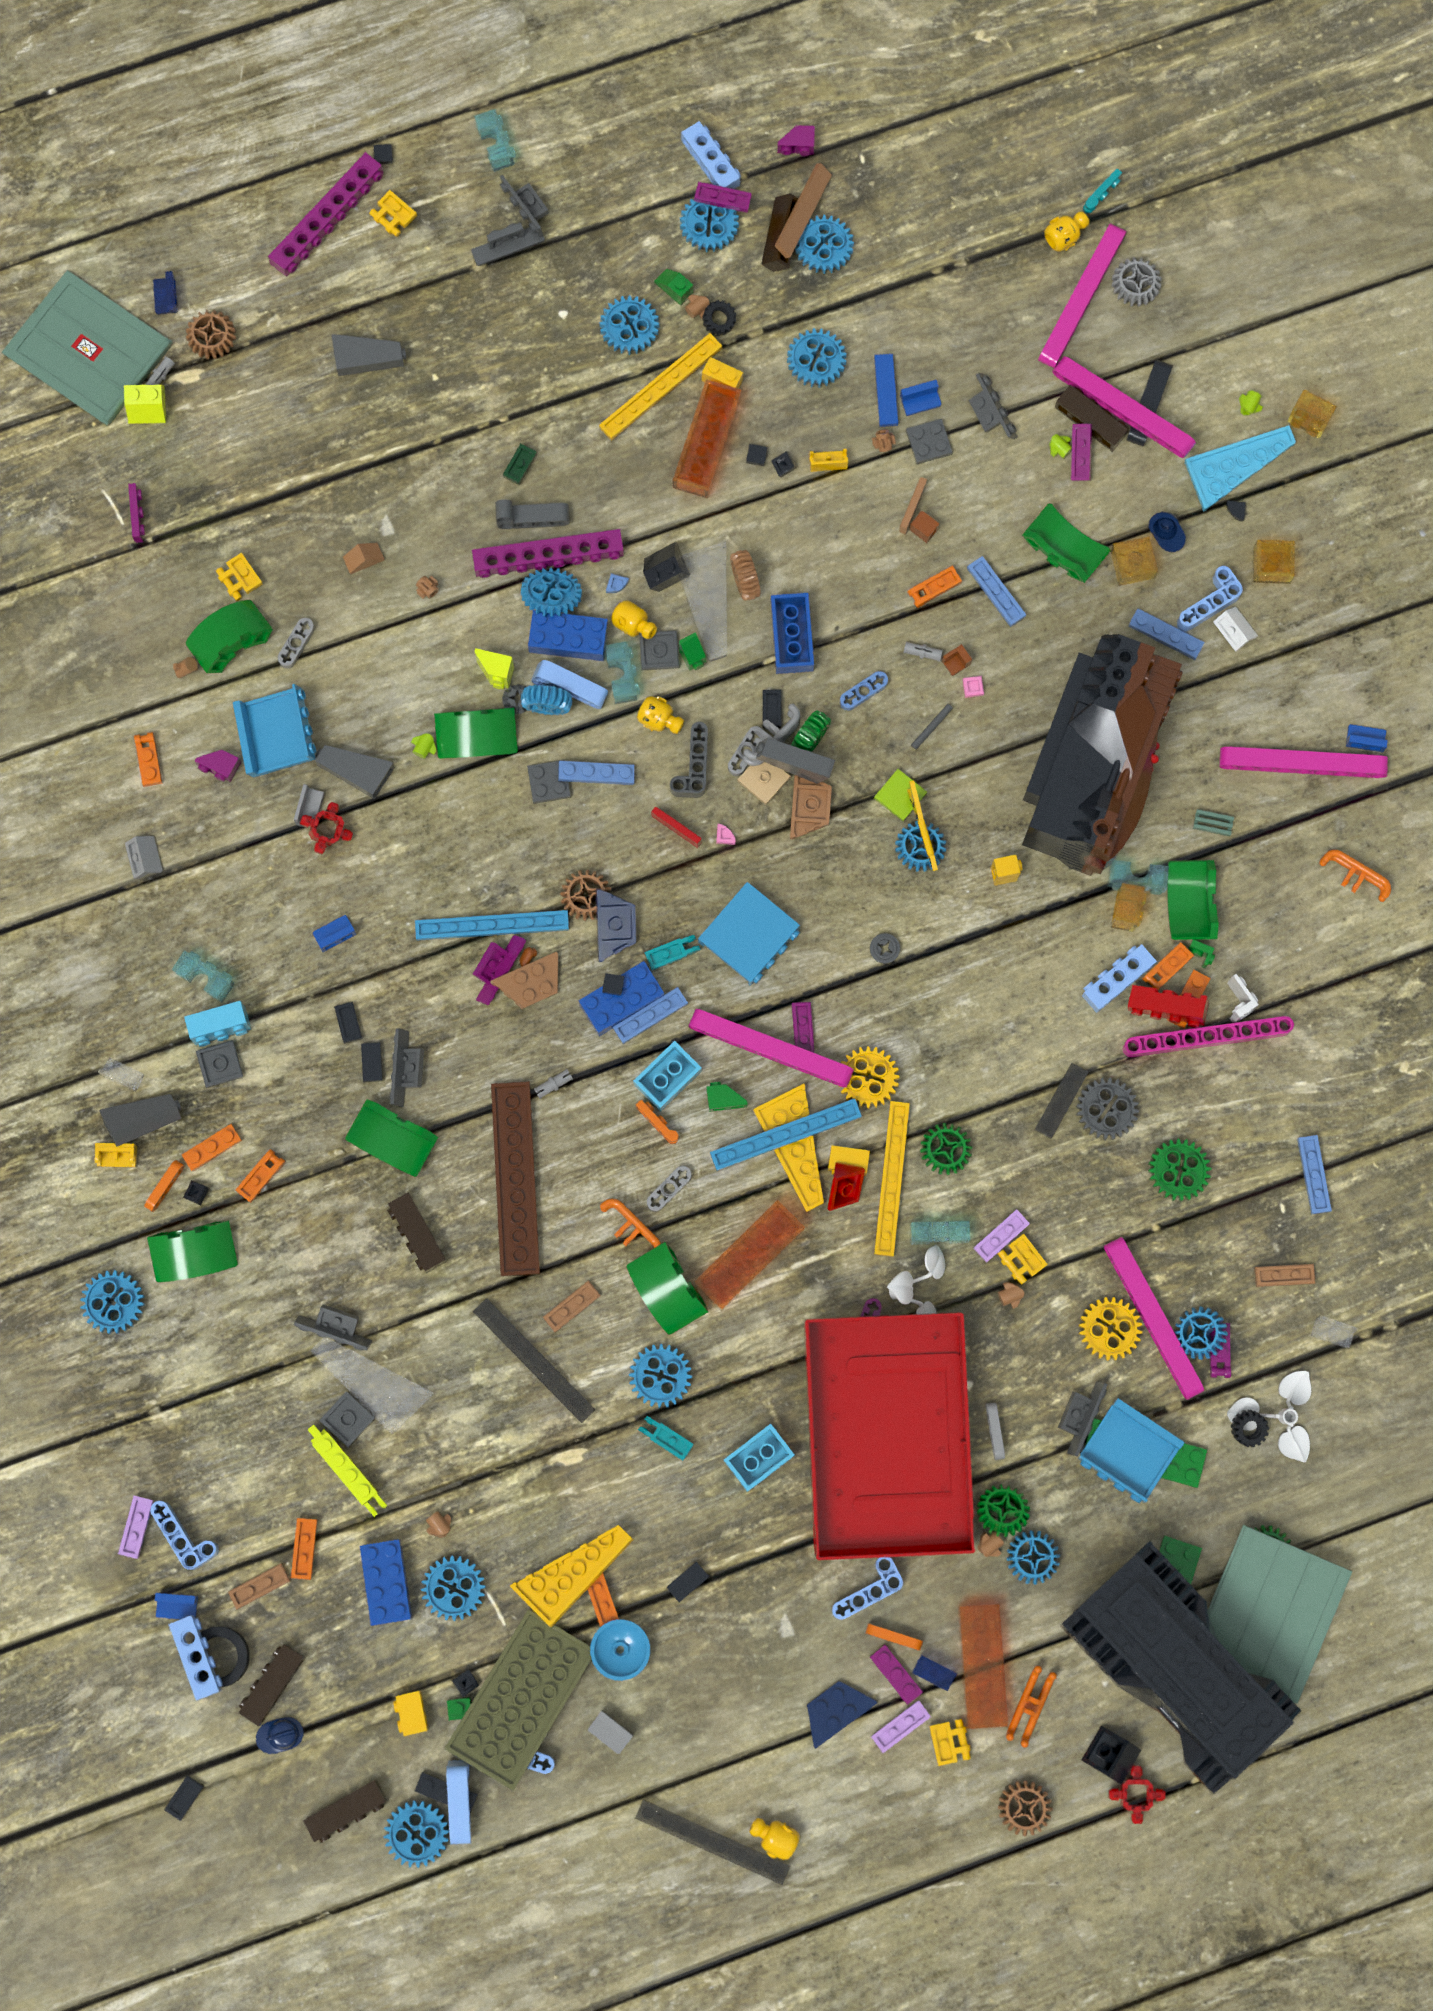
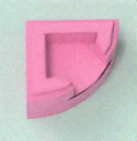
[716,824,735,845]

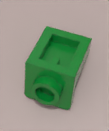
[1188,939,1215,968]
[447,1697,473,1721]

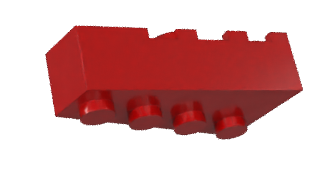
[1127,985,1209,1028]

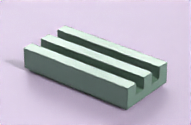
[1193,809,1234,837]

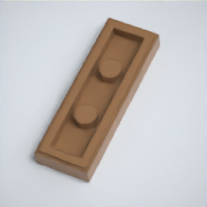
[899,477,927,535]
[1254,1264,1315,1287]
[543,1280,601,1333]
[228,1564,291,1610]

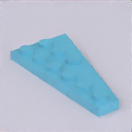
[1184,426,1296,512]

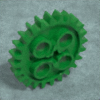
[1148,1138,1212,1202]

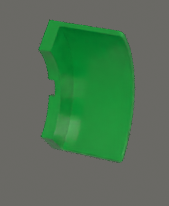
[1022,503,1111,583]
[186,600,273,673]
[434,708,518,759]
[1167,860,1219,940]
[345,1099,438,1177]
[147,1221,238,1282]
[626,1242,708,1335]

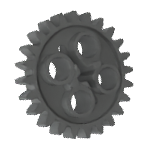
[1076,1078,1139,1141]

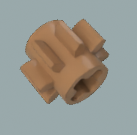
[872,429,896,452]
[416,575,439,599]

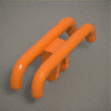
[1319,850,1391,902]
[600,1198,661,1248]
[1006,1666,1057,1748]

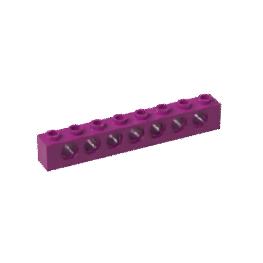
[268,152,383,277]
[472,529,624,578]

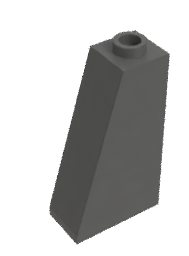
[331,334,407,376]
[756,738,835,784]
[315,745,394,799]
[99,1094,182,1147]

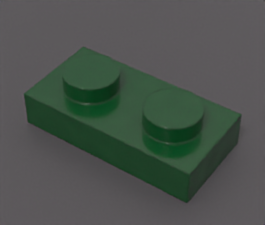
[503,443,537,485]

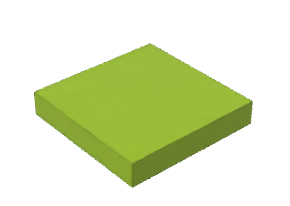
[874,769,927,822]

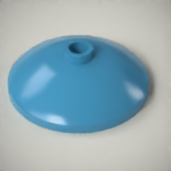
[590,1620,650,1681]

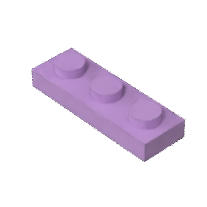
[973,1210,1030,1263]
[118,1496,154,1559]
[871,1700,931,1753]

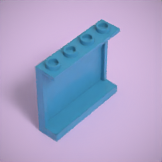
[233,684,316,777]
[698,882,800,986]
[1077,1398,1185,1504]

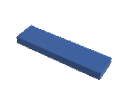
[874,354,898,427]

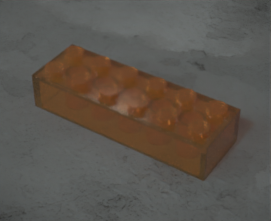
[672,379,742,499]
[694,1200,805,1312]
[958,1604,1008,1729]

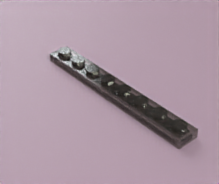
[473,1298,596,1424]
[635,1799,790,1885]

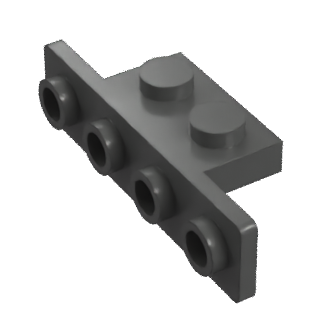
[499,175,549,237]
[471,222,545,266]
[969,373,1018,439]
[390,1028,424,1107]
[294,1304,372,1350]
[1058,1381,1107,1457]

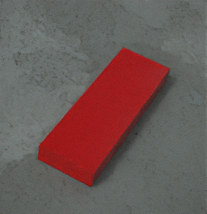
[651,807,701,848]

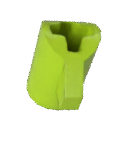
[1239,390,1263,416]
[1049,434,1072,459]
[410,733,436,759]

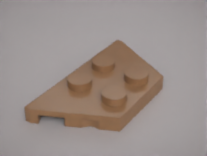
[790,775,832,840]
[490,951,558,1009]

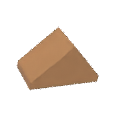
[343,543,385,575]

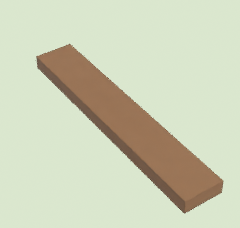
[775,163,832,258]

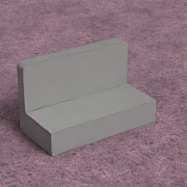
[294,784,325,828]
[125,836,163,879]
[588,1711,633,1754]

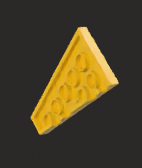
[753,1084,824,1213]
[509,1525,634,1628]

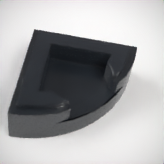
[1226,501,1246,522]

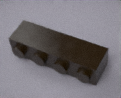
[761,193,799,272]
[1054,385,1128,452]
[387,1193,447,1273]
[239,1644,306,1726]
[303,1780,387,1843]

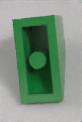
[654,269,693,306]
[679,632,706,671]
[706,1082,748,1112]

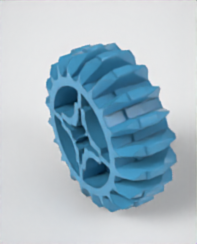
[521,685,572,716]
[895,821,946,872]
[1174,1307,1228,1360]
[1006,1530,1060,1585]

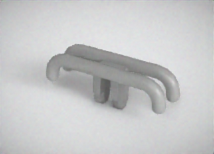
[742,704,800,766]

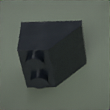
[643,542,690,592]
[1081,1726,1142,1785]

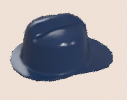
[1149,511,1186,552]
[256,1717,303,1754]

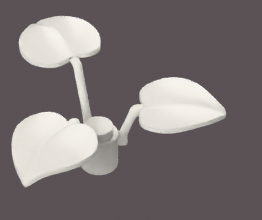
[887,1245,945,1314]
[1227,1371,1311,1462]

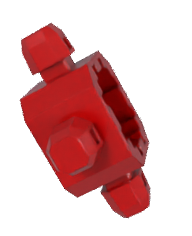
[300,802,353,855]
[1108,1766,1165,1824]

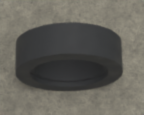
[191,1627,250,1688]

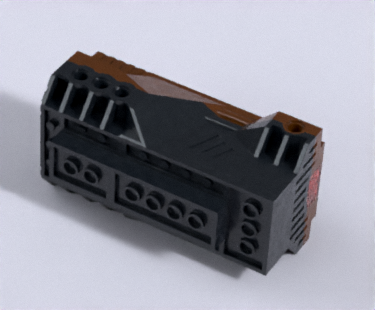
[1022,634,1183,876]
[1059,1541,1302,1794]

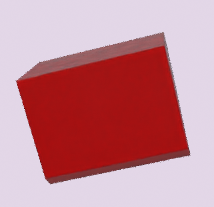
[827,1162,865,1211]

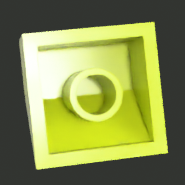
[124,385,166,424]
[475,648,514,690]

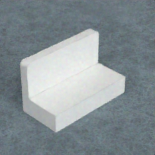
[1213,607,1258,651]

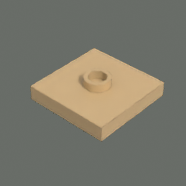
[737,762,791,805]

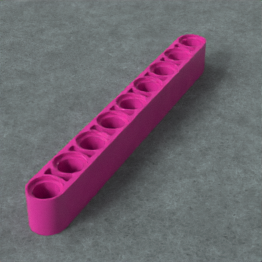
[1038,223,1127,368]
[1052,356,1196,458]
[1219,747,1388,778]
[688,1009,854,1088]
[1123,1016,1294,1057]
[1104,1237,1204,1400]

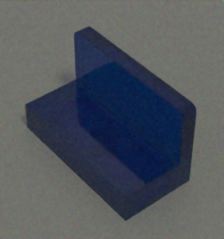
[153,271,178,315]
[912,1655,957,1692]

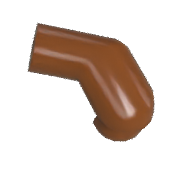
[519,947,537,967]

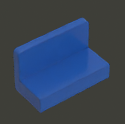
[900,380,941,416]
[1346,724,1388,752]
[313,915,357,952]
[155,1593,198,1619]

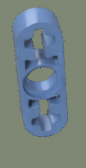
[840,671,888,711]

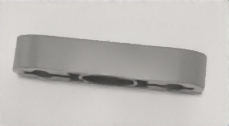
[278,618,314,669]
[728,726,763,776]
[647,1166,691,1212]
[986,1402,1005,1460]

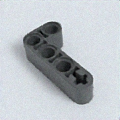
[495,500,570,529]
[670,722,708,798]

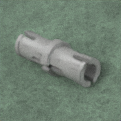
[144,356,175,385]
[903,641,943,662]
[534,1069,573,1099]

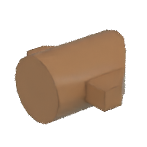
[685,295,709,319]
[173,657,198,678]
[997,1282,1024,1309]
[426,1511,451,1538]
[977,1531,1004,1557]

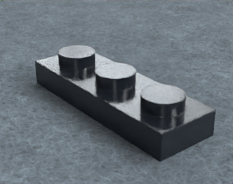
[414,1772,478,1814]

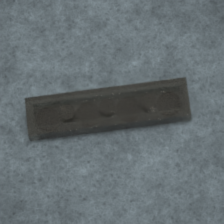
[1034,1063,1088,1139]

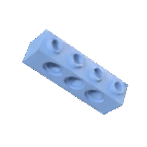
[681,121,741,189]
[1082,944,1157,1013]
[169,1615,223,1701]

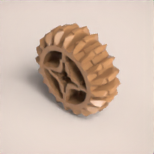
[186,309,236,359]
[730,550,761,601]
[560,870,611,921]
[998,1780,1052,1836]

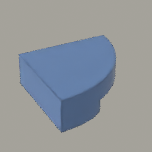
[606,574,629,593]

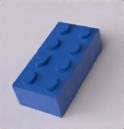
[770,593,814,674]
[528,610,608,661]
[578,961,664,1037]
[360,1539,412,1626]

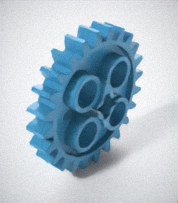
[680,199,739,252]
[795,215,854,274]
[600,295,659,355]
[787,328,847,388]
[521,568,582,617]
[80,1270,145,1334]
[629,1344,692,1408]
[421,1556,486,1621]
[384,1800,449,1868]

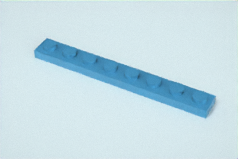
[415,910,569,940]
[710,1099,862,1171]

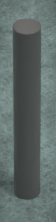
[911,704,953,750]

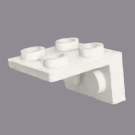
[1227,974,1259,1023]

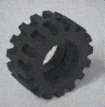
[702,300,737,336]
[1231,1410,1269,1448]

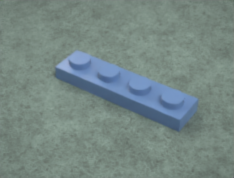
[967,556,1026,627]
[1129,609,1205,660]
[558,761,634,785]
[613,987,688,1044]
[1297,1135,1332,1215]

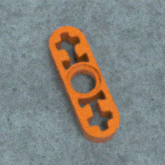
[144,1160,184,1212]
[865,1624,923,1651]

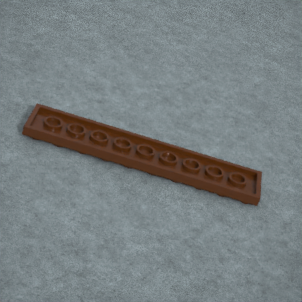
[491,1081,540,1277]

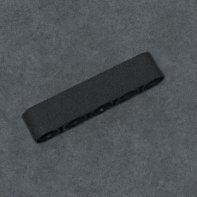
[1126,360,1173,447]

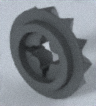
[502,684,527,714]
[870,933,900,964]

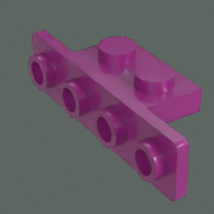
[472,935,526,1005]

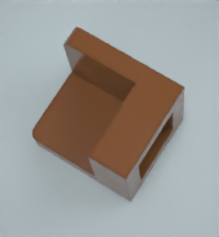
[909,511,940,543]
[942,644,972,676]

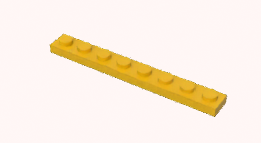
[599,333,722,441]
[874,1101,910,1257]

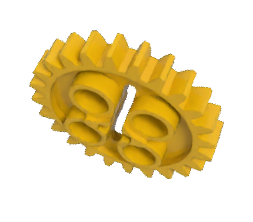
[838,1046,900,1109]
[1078,1297,1142,1361]

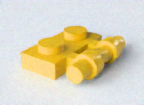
[369,190,417,237]
[216,552,263,601]
[998,1234,1048,1285]
[929,1719,971,1766]

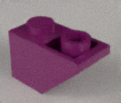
[777,125,815,156]
[195,750,241,782]

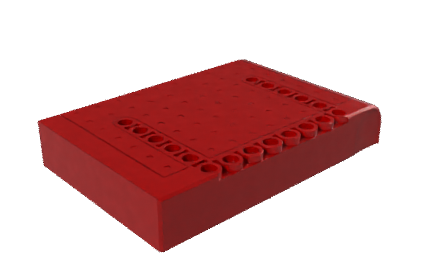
[804,1312,975,1560]

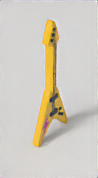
[907,780,938,871]

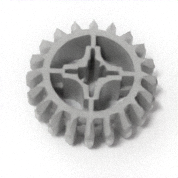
[1112,257,1161,307]

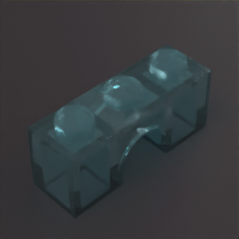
[474,109,516,172]
[605,642,640,704]
[1108,860,1169,895]
[172,950,235,1003]
[910,1221,970,1245]

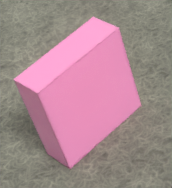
[962,676,984,698]

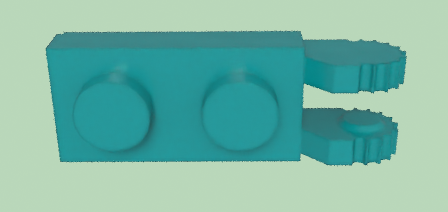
[1083,168,1122,214]
[645,935,701,971]
[638,1416,694,1461]

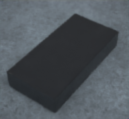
[762,690,781,728]
[334,1002,362,1044]
[361,1042,383,1083]
[666,1561,709,1602]
[164,1775,204,1821]

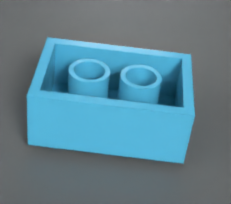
[184,1001,251,1047]
[633,1041,702,1112]
[723,1424,795,1492]

